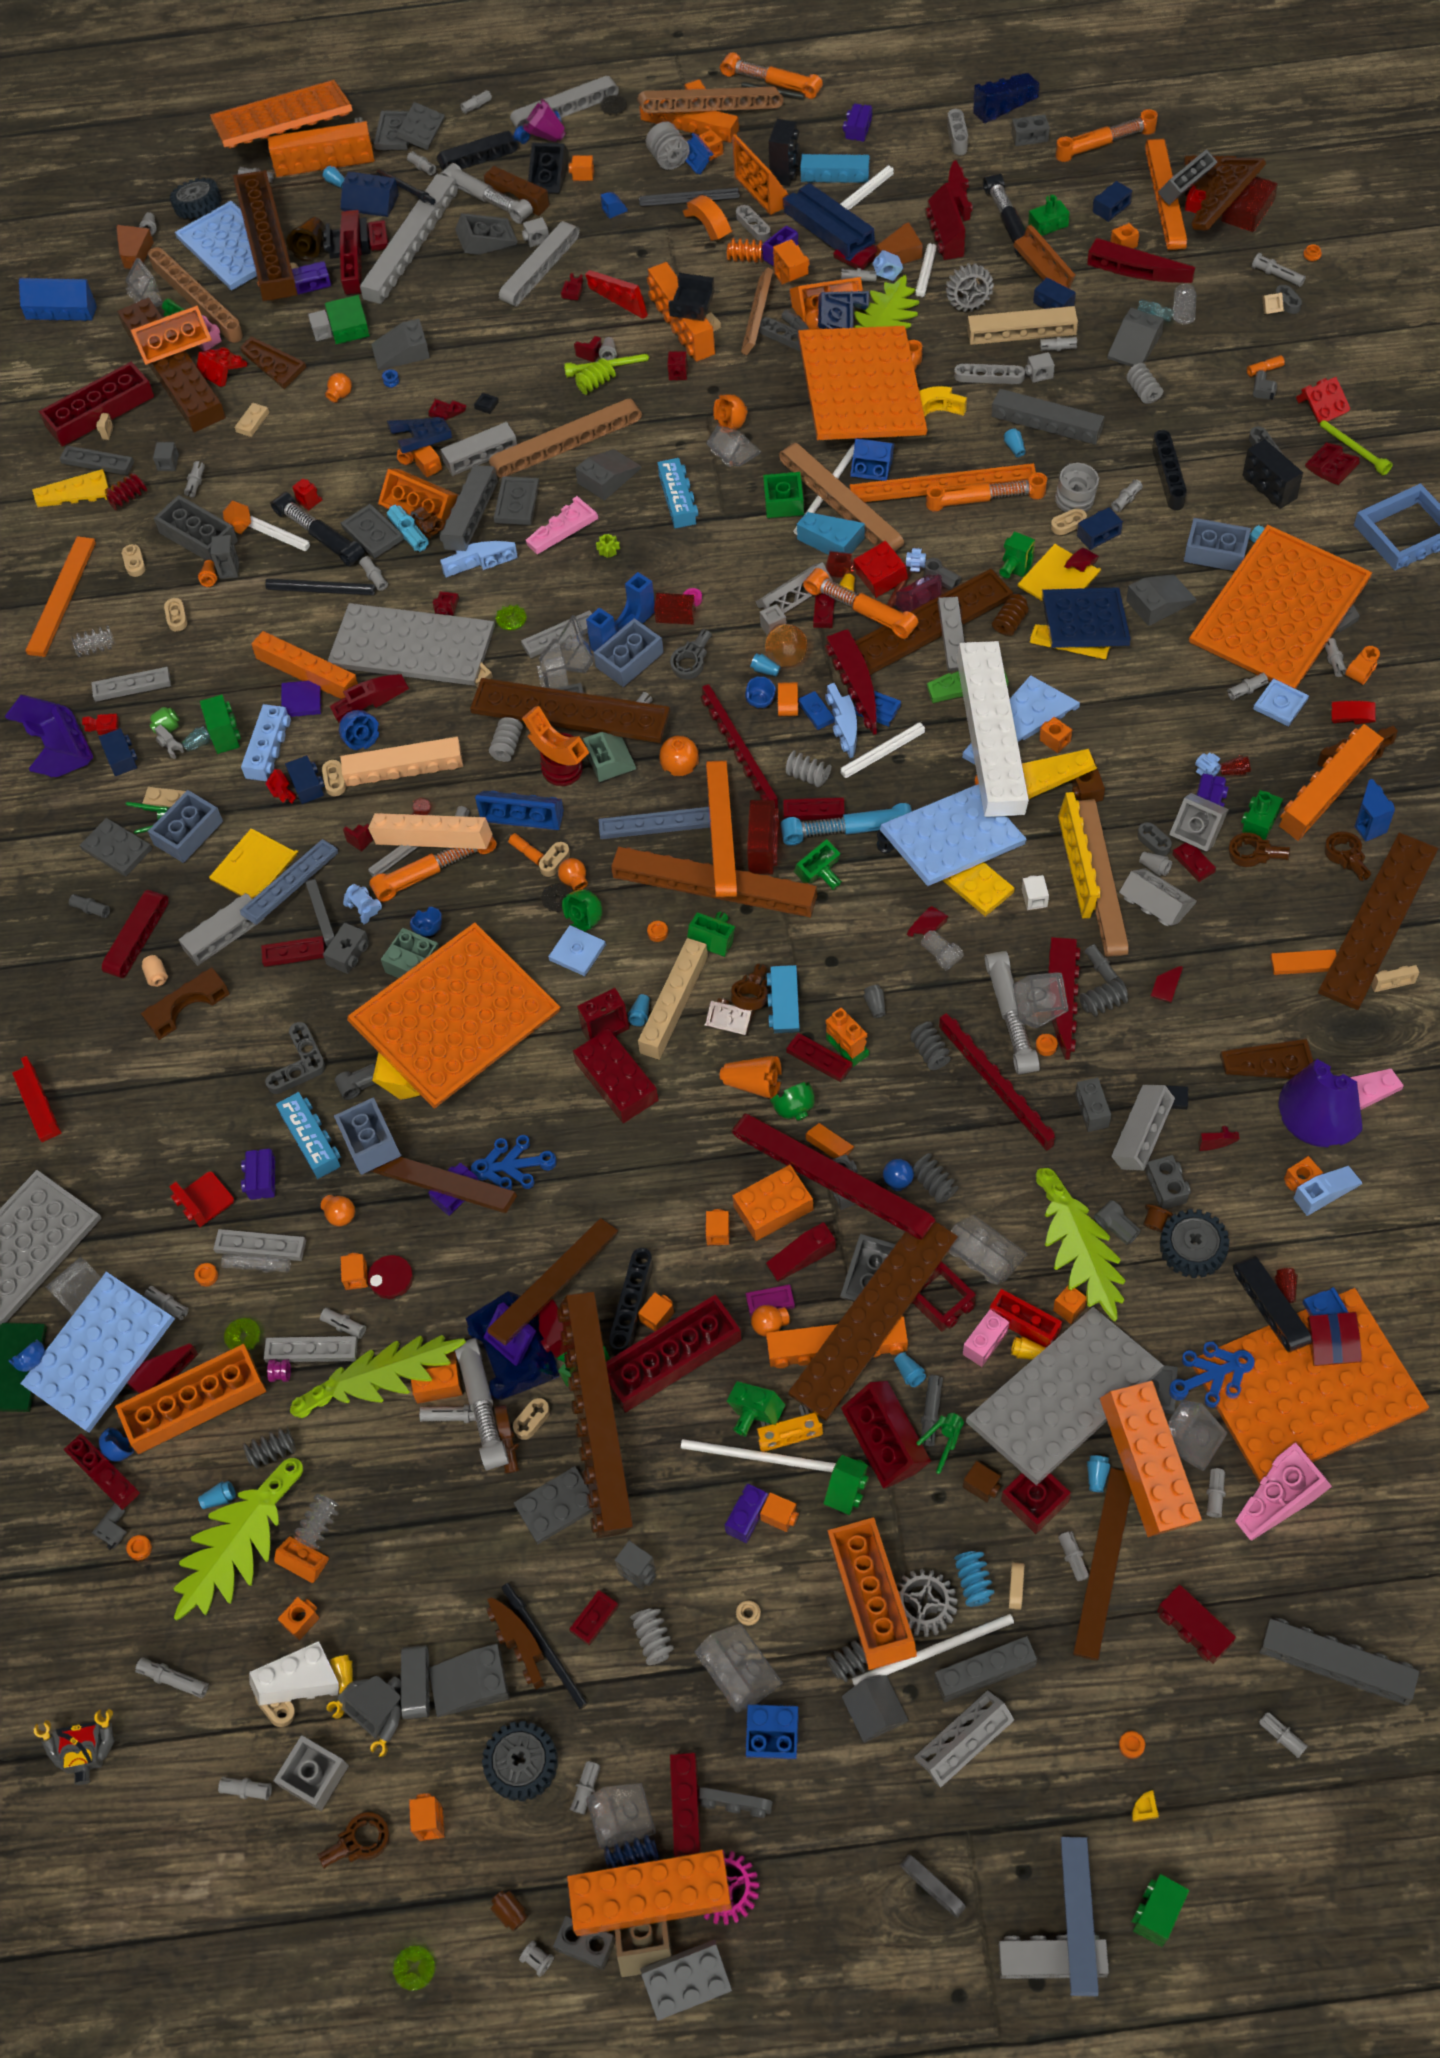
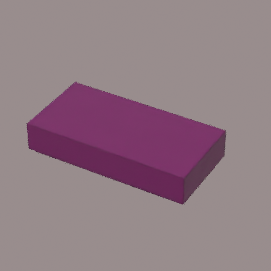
[746,1284,795,1317]

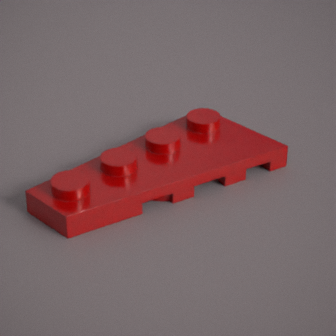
[585,270,648,319]

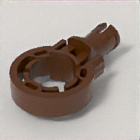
[411,507,444,539]
[1325,832,1371,881]
[1229,833,1290,867]
[731,963,768,1010]
[495,1405,519,1474]
[317,1812,389,1869]

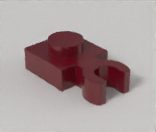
[561,273,583,300]

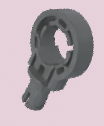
[670,629,712,679]

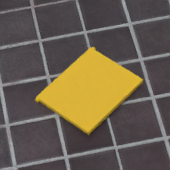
[1017,544,1101,601]
[209,828,298,899]

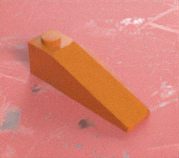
[789,277,863,322]

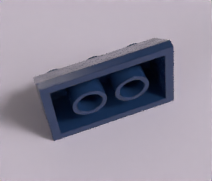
[340,172,399,217]

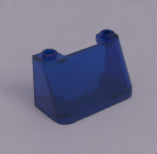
[465,1291,560,1400]

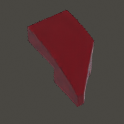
[428,399,467,421]
[1064,547,1099,572]
[907,906,948,937]
[1151,966,1183,1003]
[1198,1126,1240,1151]

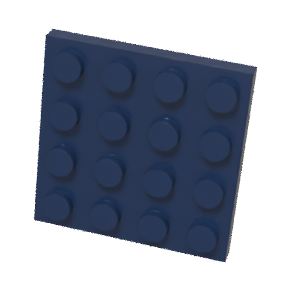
[1042,587,1131,648]

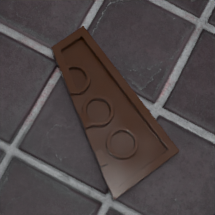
[240,337,306,389]
[1220,1039,1313,1079]

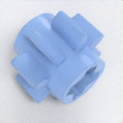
[906,548,926,572]
[1195,752,1221,777]

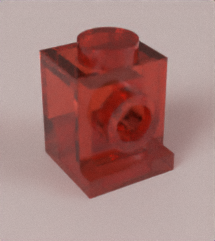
[826,551,855,578]

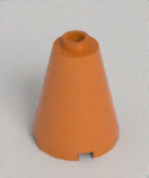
[720,1056,782,1099]

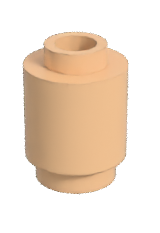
[142,955,168,987]

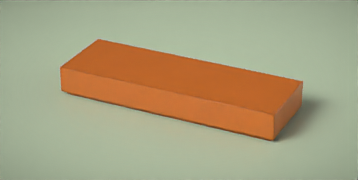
[1270,949,1336,975]

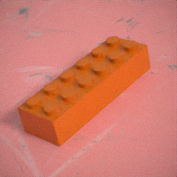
[268,121,375,177]
[647,262,715,362]
[1279,724,1384,841]
[115,1344,267,1454]
[1099,1381,1202,1537]
[827,1517,917,1670]
[567,1850,732,1936]

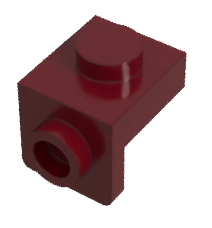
[433,591,459,616]

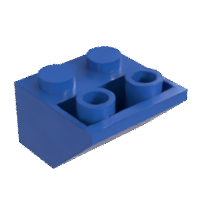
[851,438,895,481]
[1354,779,1395,842]
[746,1705,799,1759]

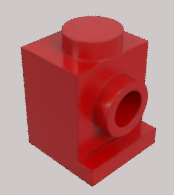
[1185,186,1206,213]
[292,479,322,511]

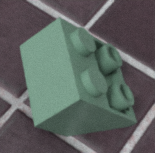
[583,732,636,782]
[381,928,439,978]

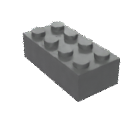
[154,495,238,562]

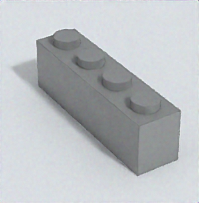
[441,422,517,476]
[179,893,264,966]
[1111,1085,1175,1171]
[998,1935,1109,1979]

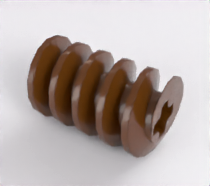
[991,594,1029,636]

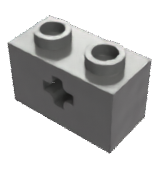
[323,923,369,974]

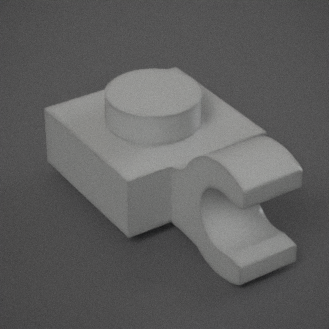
[155,724,184,759]

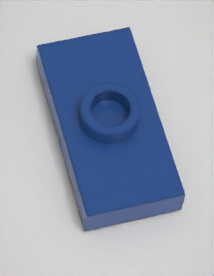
[798,691,835,730]

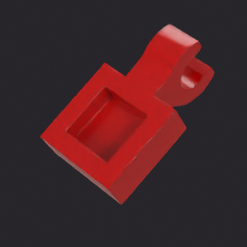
[82,713,119,735]
[265,769,296,803]

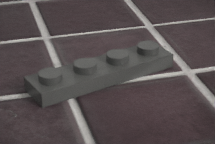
[59,446,134,475]

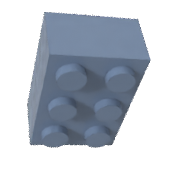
[1184,518,1251,571]
[594,618,664,687]
[148,790,223,863]
[334,1097,401,1175]

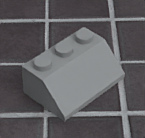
[1119,868,1197,926]

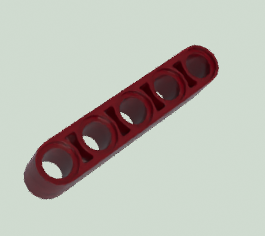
[102,890,168,978]

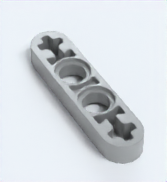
[954,364,1025,384]

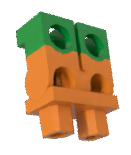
[825,1008,869,1067]

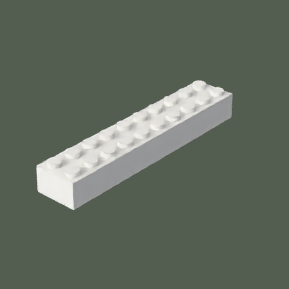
[956,641,1029,817]

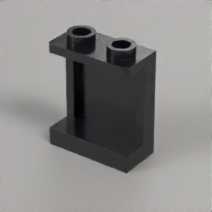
[323,217,371,259]
[669,273,715,321]

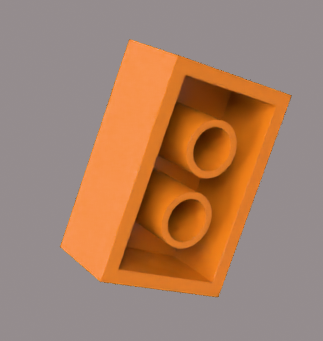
[732,1165,813,1241]

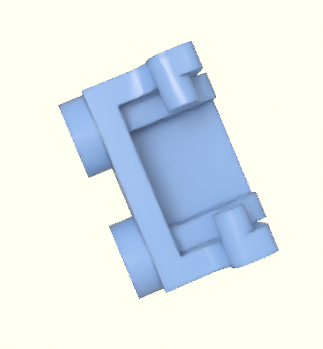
[343,884,382,924]

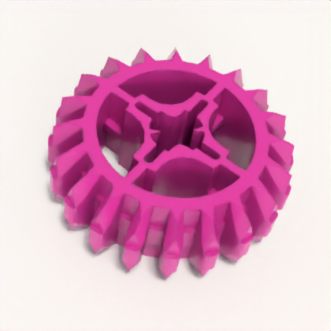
[704,1850,759,1925]

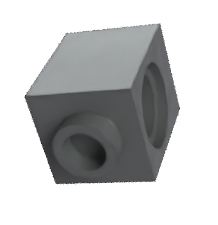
[153,442,179,471]

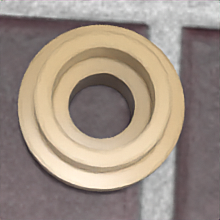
[736,1601,761,1626]

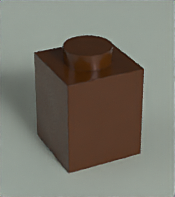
[963,1461,1002,1503]

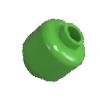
[150,707,180,734]

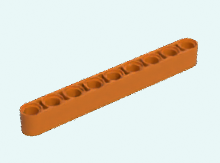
[1146,139,1187,251]
[706,760,737,898]

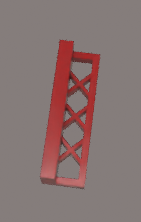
[12,1056,62,1142]

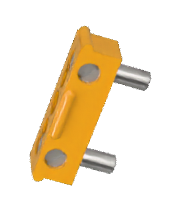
[757,1404,823,1452]

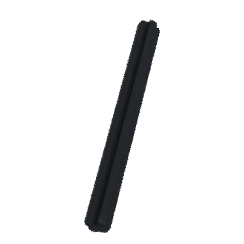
[639,188,740,207]
[265,578,376,595]

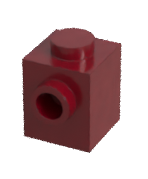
[667,351,688,380]

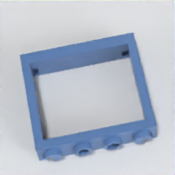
[1354,483,1440,571]

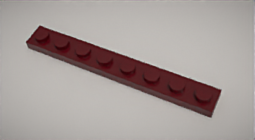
[700,684,778,813]
[939,1013,1055,1151]

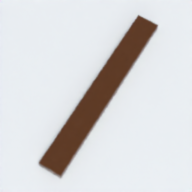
[370,1157,517,1214]
[487,1218,618,1346]
[1073,1468,1131,1661]

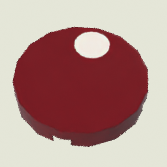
[368,1255,413,1299]

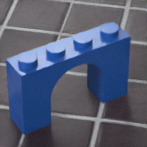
[586,572,656,652]

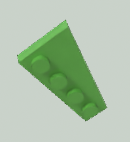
[927,670,1009,703]

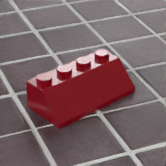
[925,183,965,260]
[841,1381,931,1489]

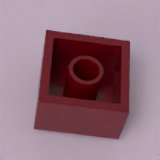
[1001,1473,1071,1534]

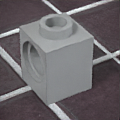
[522,217,549,247]
[308,310,333,341]
[1025,352,1054,383]
[760,604,787,639]

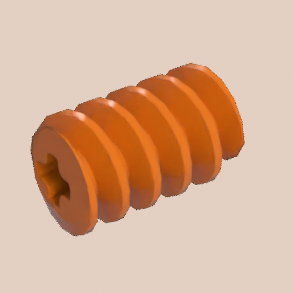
[727,238,763,263]

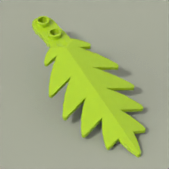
[853,275,919,329]
[1036,1168,1125,1321]
[290,1335,466,1418]
[174,1458,303,1621]

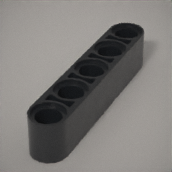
[437,131,518,171]
[1152,430,1187,510]
[609,1248,653,1356]
[1233,1255,1312,1353]

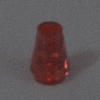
[1220,755,1251,776]
[1274,1268,1298,1303]

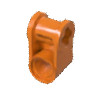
[1345,646,1380,685]

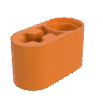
[778,682,798,716]

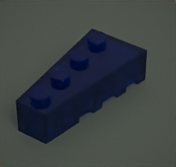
[973,73,1040,123]

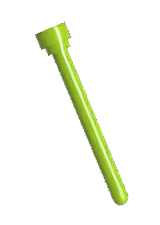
[564,354,649,378]
[1320,420,1393,476]

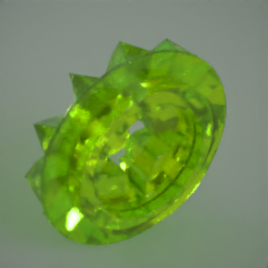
[496,604,526,630]
[224,1318,261,1350]
[393,1946,435,1991]

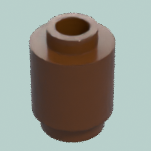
[491,1890,528,1932]

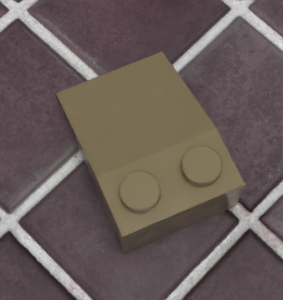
[615,1921,672,1977]

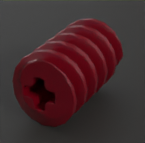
[105,473,147,510]

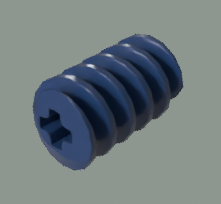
[604,1834,660,1869]

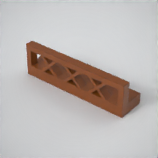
[1013,225,1075,288]

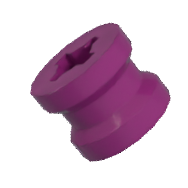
[267,1359,291,1382]

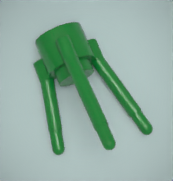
[162,298,184,317]
[125,802,171,834]
[916,1413,964,1474]

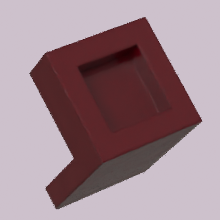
[574,336,602,362]
[343,823,374,852]

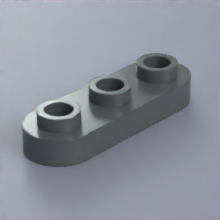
[698,1788,773,1818]

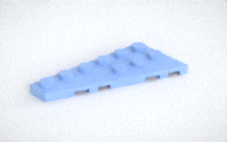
[962,675,1080,764]

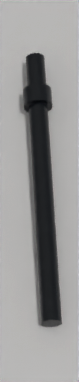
[376,168,436,205]
[501,1583,588,1709]

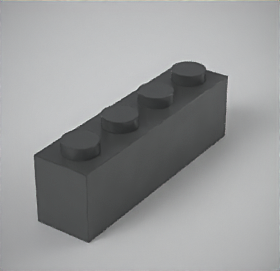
[1158,149,1218,205]
[934,1636,1037,1703]

